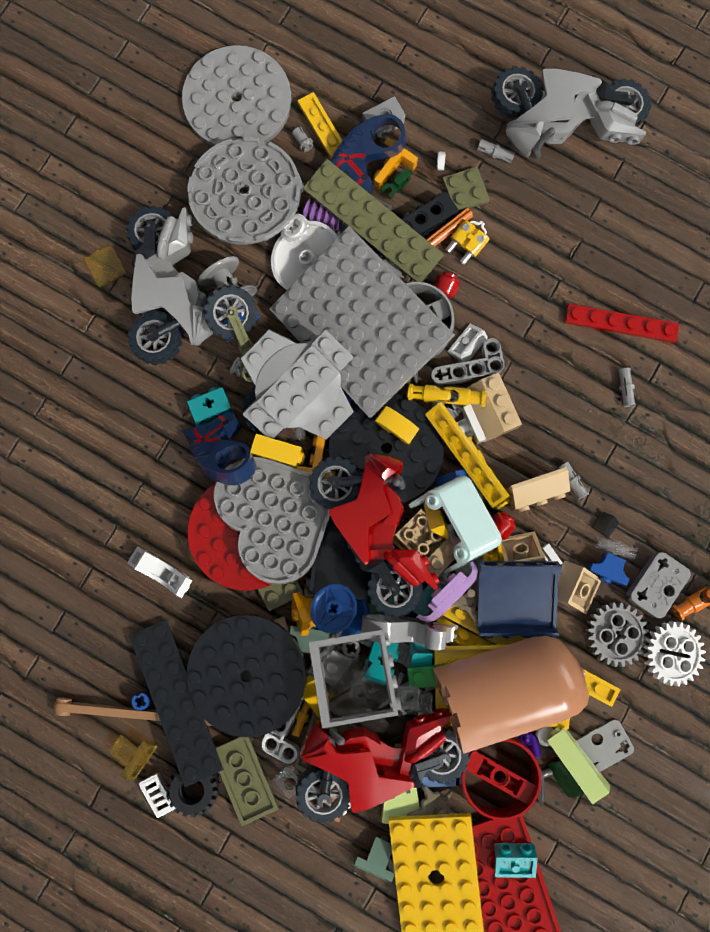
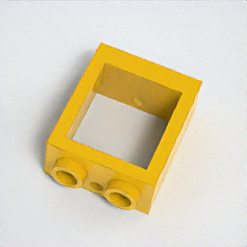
[251,434,306,468]

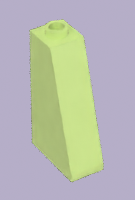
[547,727,610,805]
[381,743,420,824]

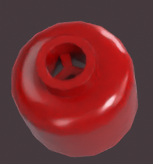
[433,271,460,298]
[492,511,516,540]

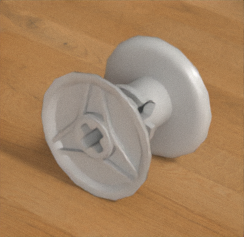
[198,256,257,314]

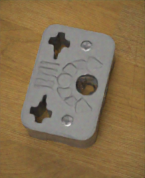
[626,553,691,618]

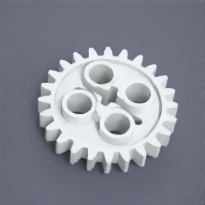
[643,621,706,686]

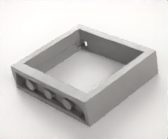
[309,630,401,728]

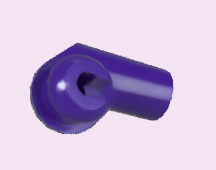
[519,732,541,758]

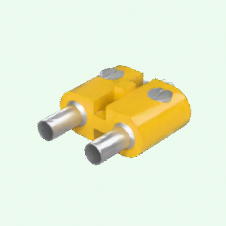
[445,219,490,265]

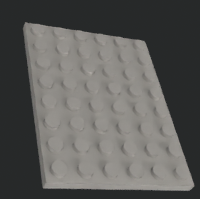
[270,226,455,418]

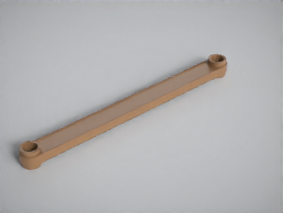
[53,697,212,726]

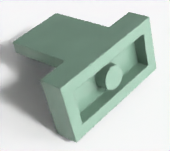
[352,835,395,882]

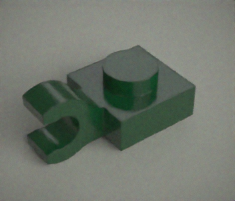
[381,168,412,200]

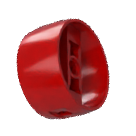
[458,737,541,820]

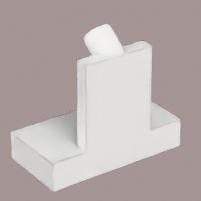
[456,404,486,445]

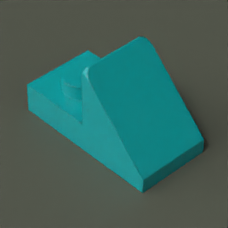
[409,642,432,668]

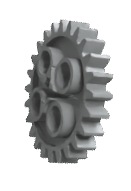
[585,603,649,667]

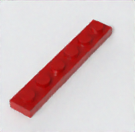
[564,304,680,343]

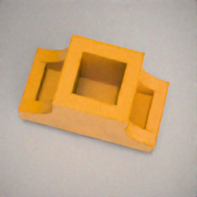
[291,592,316,636]

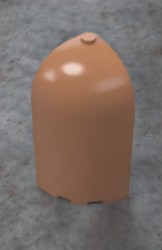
[433,636,589,754]

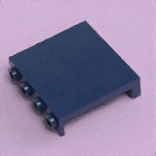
[477,561,562,639]

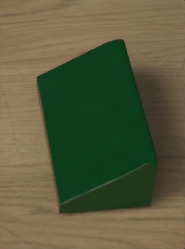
[546,756,585,797]

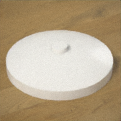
[271,221,338,290]

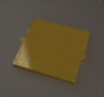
[84,245,127,287]

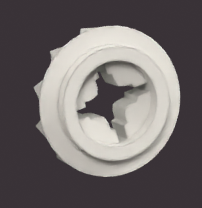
[281,214,309,243]

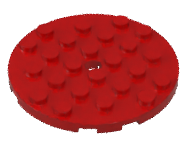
[188,483,273,591]

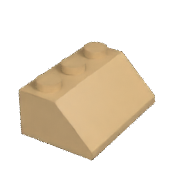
[467,372,522,442]
[505,467,570,513]

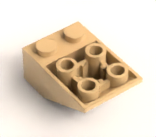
[394,509,455,576]

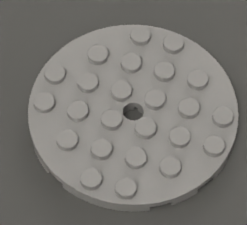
[182,45,292,146]
[187,137,301,245]

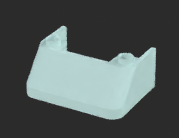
[409,476,502,574]

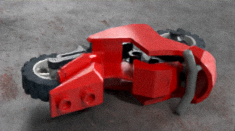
[309,453,440,617]
[296,708,470,823]

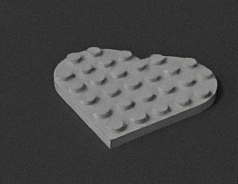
[214,457,335,584]

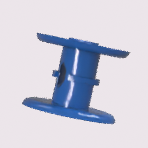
[311,584,371,637]

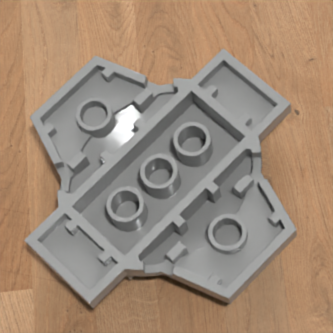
[241,329,354,439]

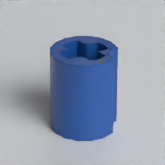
[132,691,153,711]

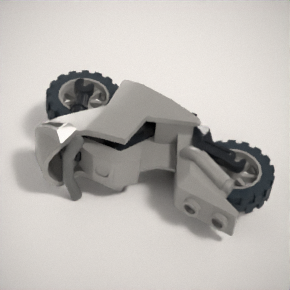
[491,66,651,158]
[126,206,221,365]

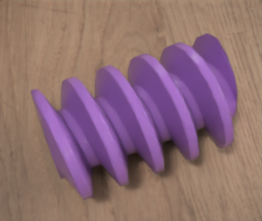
[303,198,342,232]

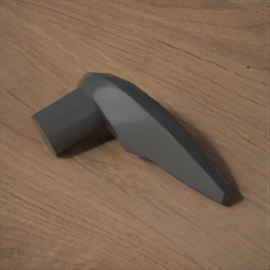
[538,767,553,807]

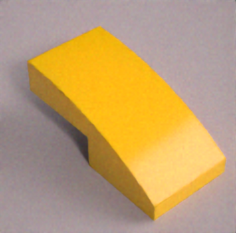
[375,406,419,444]

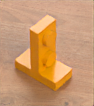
[373,137,418,191]
[297,435,335,478]

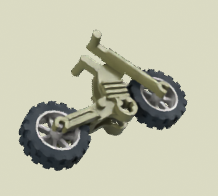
[203,285,287,435]

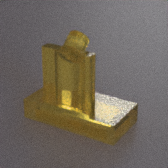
[109,735,158,780]

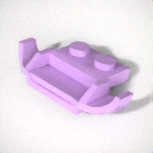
[416,561,478,622]

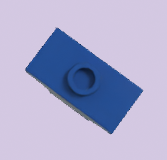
[586,553,630,586]

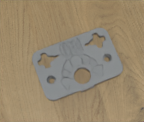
[576,720,634,772]

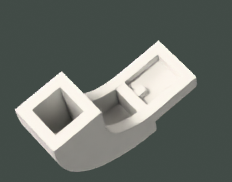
[127,546,192,598]

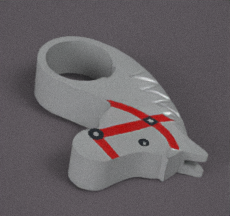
[361,613,458,650]

